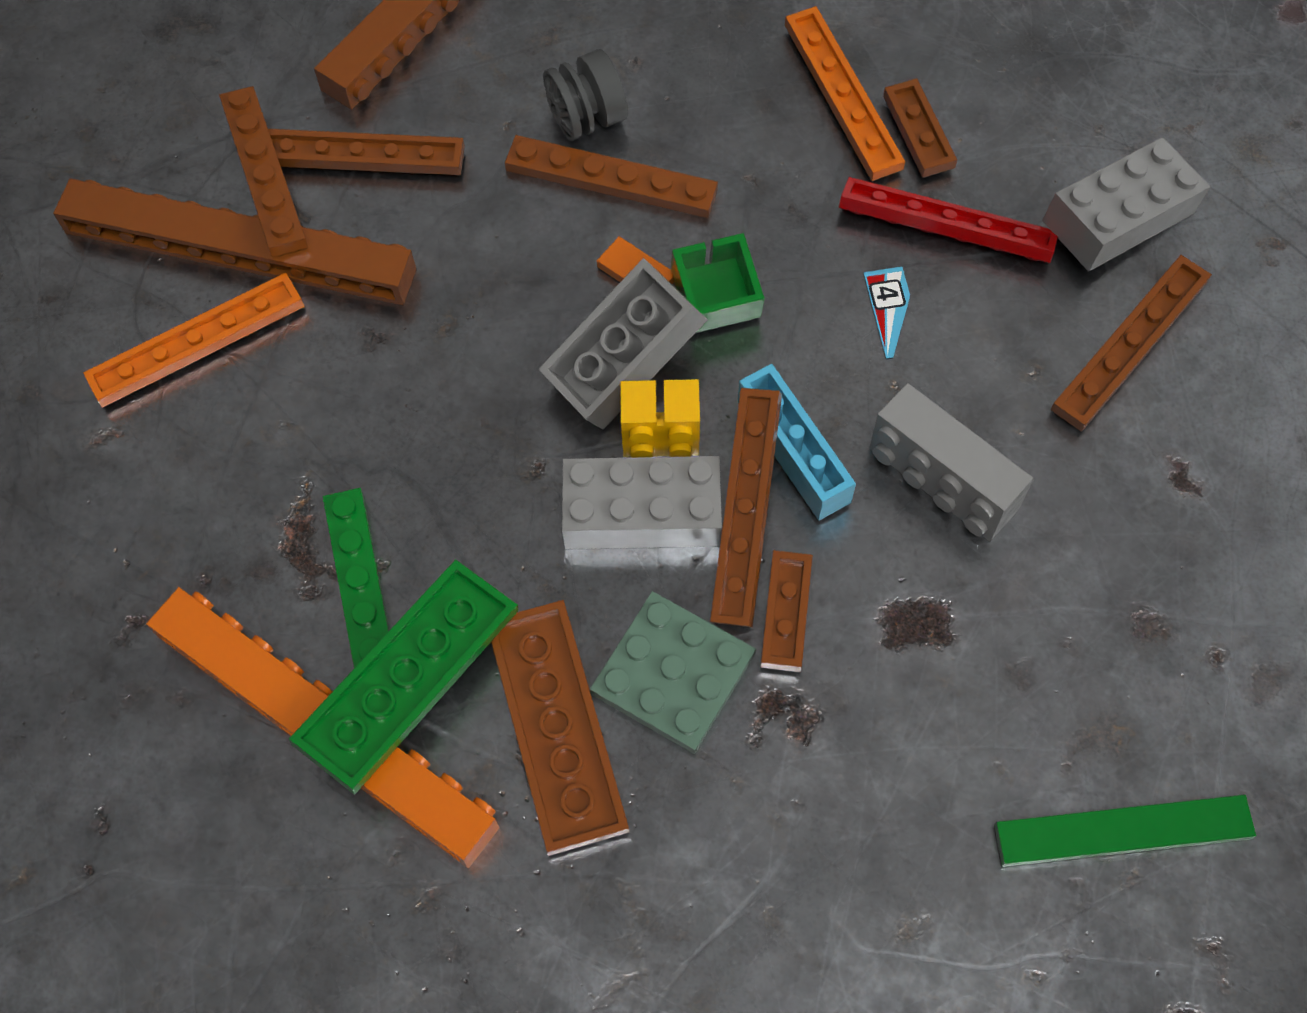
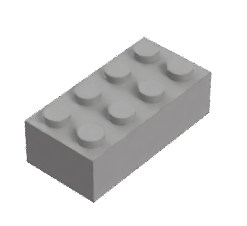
[1042,137,1211,272]
[539,258,708,429]
[869,383,1034,542]
[562,456,722,549]

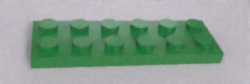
[289,559,518,795]

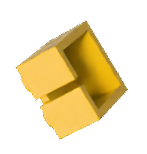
[620,379,700,458]

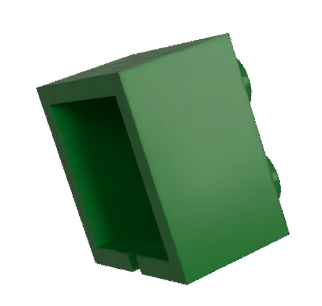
[671,233,765,333]

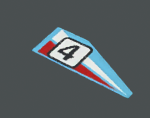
[863,266,910,359]

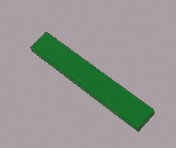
[994,795,1256,867]

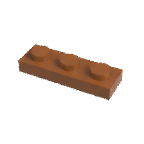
[883,78,957,178]
[760,550,813,672]

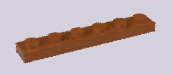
[219,86,308,257]
[268,129,465,175]
[505,135,718,218]
[1051,255,1212,432]
[710,388,782,628]

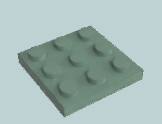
[590,591,756,754]

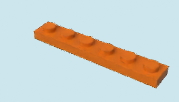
[785,6,905,181]
[83,272,305,408]

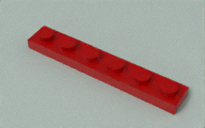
[839,177,1058,263]

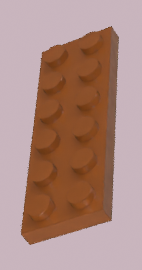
[491,600,629,856]

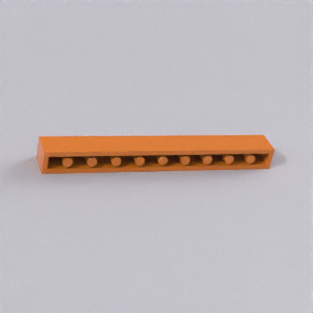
[146,587,499,869]

